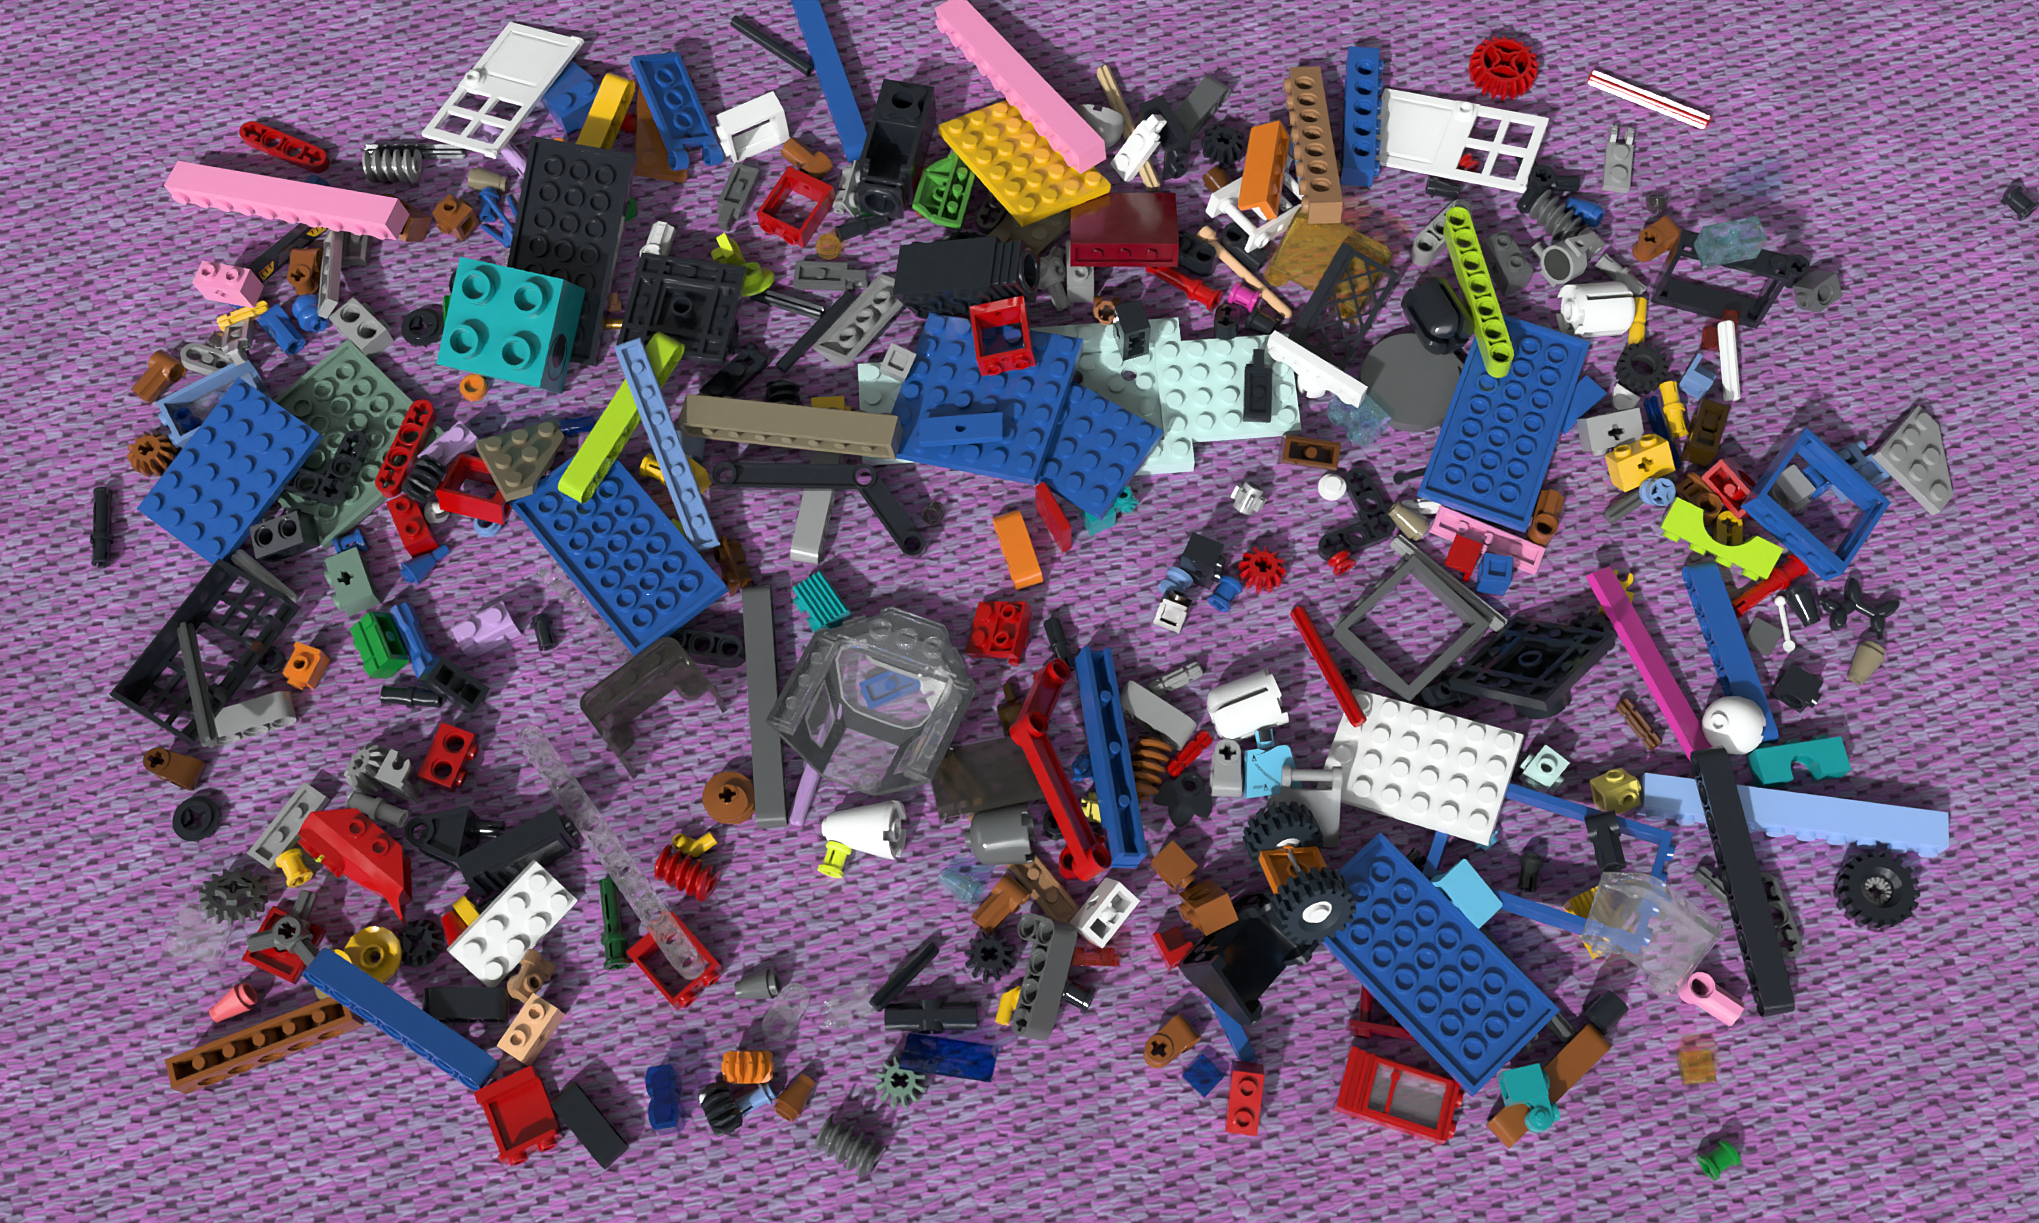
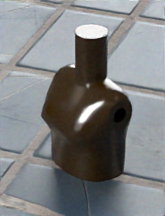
[997,683,1026,737]

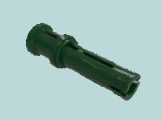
[598,877,631,971]

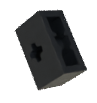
[1113,299,1151,361]
[1180,532,1227,590]
[417,656,490,713]

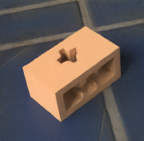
[496,993,565,1066]

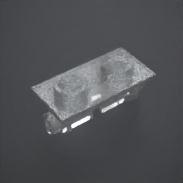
[820,983,878,1030]

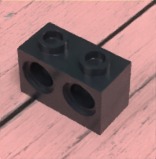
[250,509,320,562]

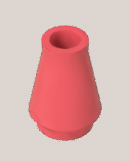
[209,982,258,1024]

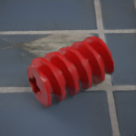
[654,843,721,902]

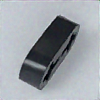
[1214,304,1240,340]

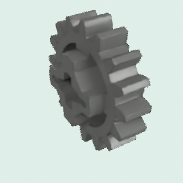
[199,867,268,926]

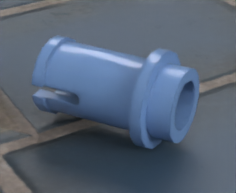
[734,1082,776,1117]

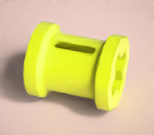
[817,841,852,878]

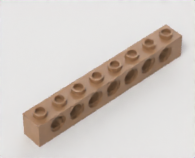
[1284,66,1343,224]

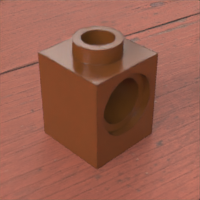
[1150,840,1198,892]

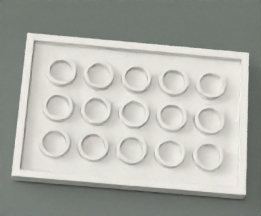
[1316,689,1524,846]

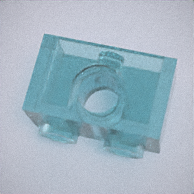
[1693,216,1767,268]

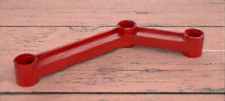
[1009,658,1112,881]

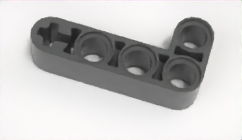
[1012,913,1077,1041]

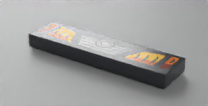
[246,223,329,283]

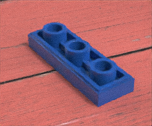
[919,412,1004,447]

